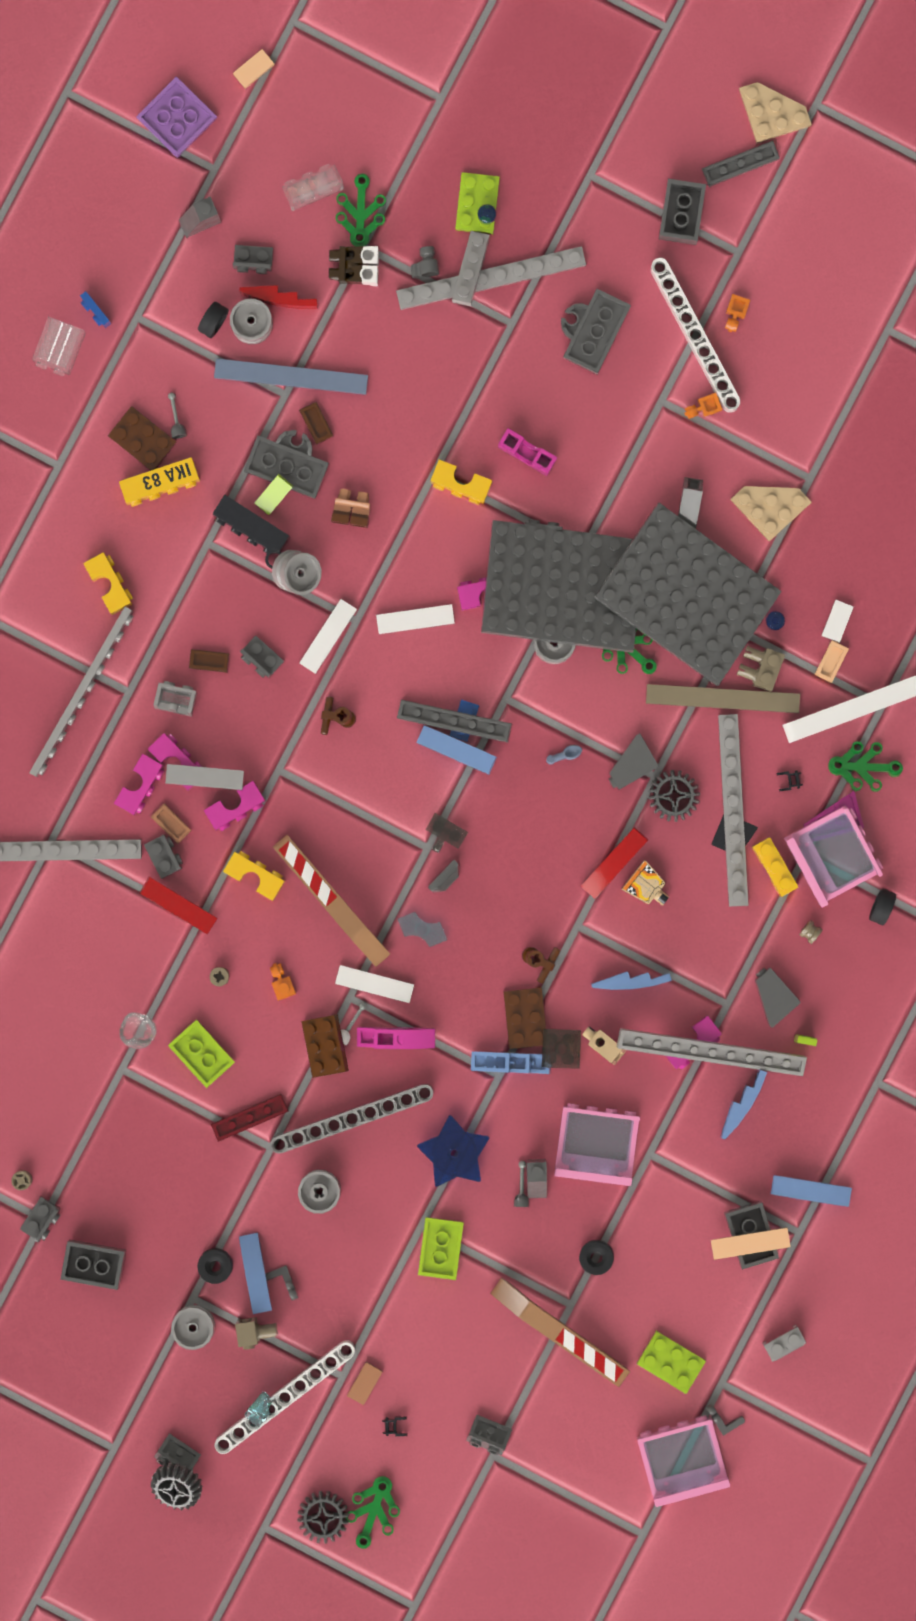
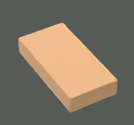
[233,49,274,89]
[814,640,849,683]

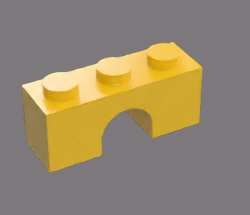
[430,460,492,505]
[83,552,133,615]
[752,837,798,897]
[223,851,285,901]

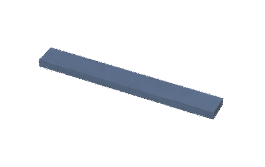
[214,359,368,395]

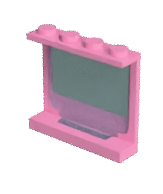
[784,806,883,907]
[554,1103,640,1186]
[637,1415,730,1507]

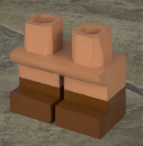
[331,489,370,528]

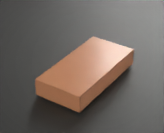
[151,803,192,844]
[347,1362,383,1405]

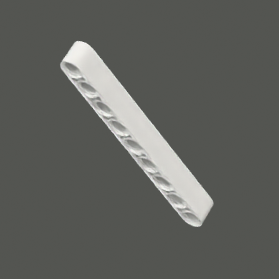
[650,258,740,413]
[782,676,916,743]
[215,1340,355,1454]

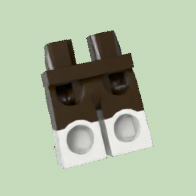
[328,246,379,286]

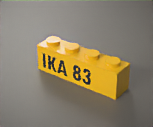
[119,457,200,507]

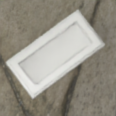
[821,600,853,643]

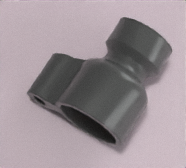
[411,246,439,278]

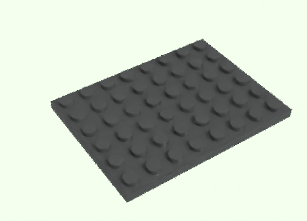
[594,503,782,686]
[481,520,636,653]

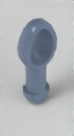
[546,745,582,765]

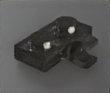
[425,813,468,853]

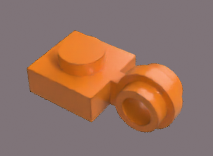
[725,294,750,332]
[684,393,722,419]
[270,963,296,1001]

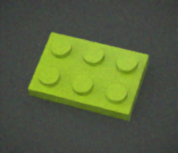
[455,172,500,234]
[168,1020,235,1088]
[418,1217,464,1280]
[637,1330,706,1394]

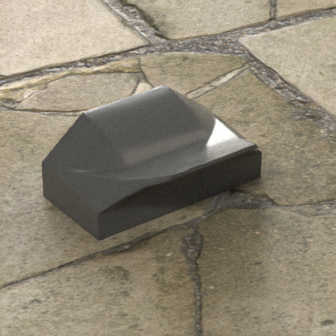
[428,860,460,893]

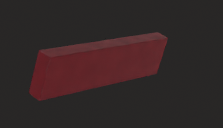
[211,1094,289,1142]

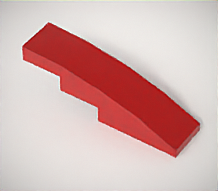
[239,285,318,309]
[581,827,648,899]
[139,877,218,935]

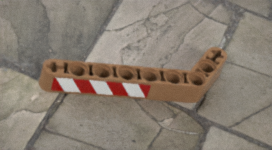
[273,835,390,967]
[490,1278,631,1387]

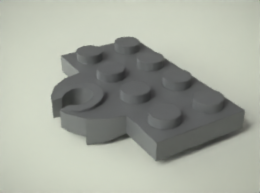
[561,289,631,374]
[244,430,329,499]

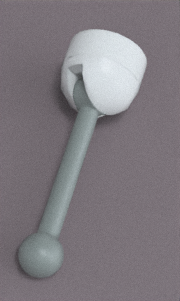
[341,1003,367,1046]

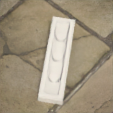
[299,599,357,674]
[376,604,455,634]
[335,965,414,1003]

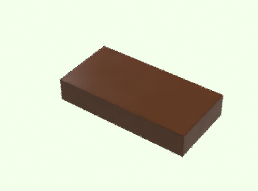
[299,402,334,445]
[189,649,229,673]

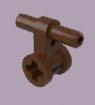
[321,697,356,735]
[522,947,561,984]

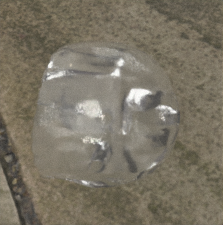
[119,1012,157,1049]

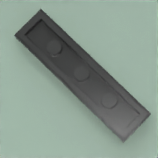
[702,141,780,187]

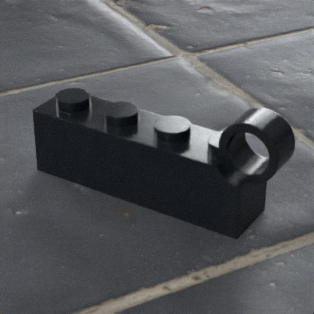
[213,495,290,569]

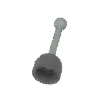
[168,392,187,439]
[514,1161,529,1207]

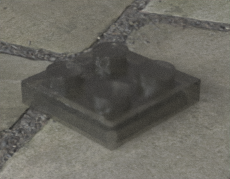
[542,1029,581,1069]

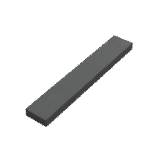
[397,700,513,743]

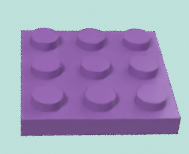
[136,77,217,158]

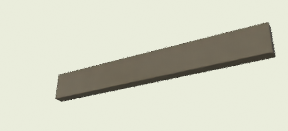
[646,684,800,713]

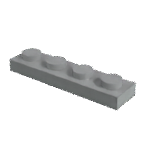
[452,231,490,306]

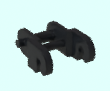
[776,770,803,792]
[382,1416,408,1437]

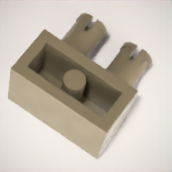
[737,645,785,692]
[235,1317,278,1350]

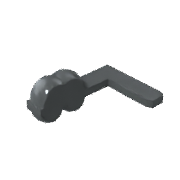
[266,1266,299,1301]
[706,1404,745,1436]

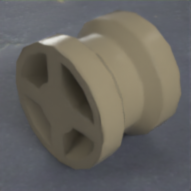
[799,920,823,944]
[210,967,230,986]
[11,1170,32,1190]

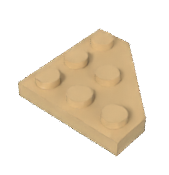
[739,82,812,144]
[730,486,812,542]

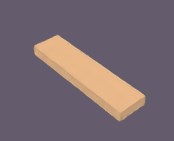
[711,1227,791,1260]

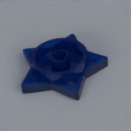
[417,1115,489,1187]

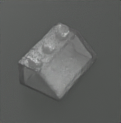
[282,164,344,211]

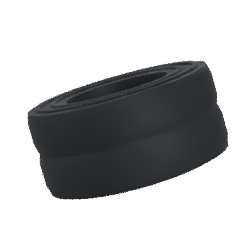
[198,302,229,338]
[869,889,897,925]
[579,1240,614,1275]
[197,1248,233,1284]

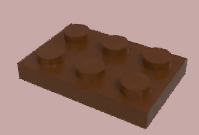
[108,406,177,470]
[503,987,548,1049]
[301,1014,349,1078]

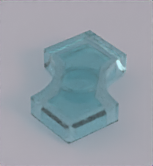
[397,912,447,947]

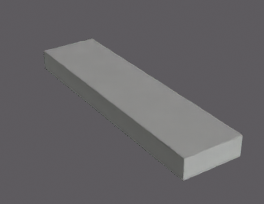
[165,764,244,790]

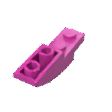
[357,1027,435,1049]

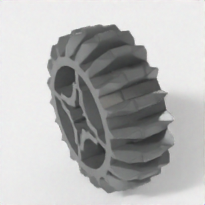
[648,770,700,822]
[150,1462,203,1511]
[297,1491,349,1544]

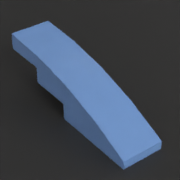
[416,725,497,774]
[591,971,672,990]
[471,1051,551,1074]
[720,1070,767,1139]
[771,1175,852,1207]
[239,1233,272,1314]

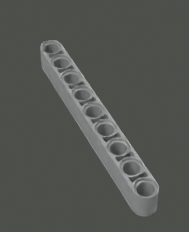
[271,1084,433,1153]

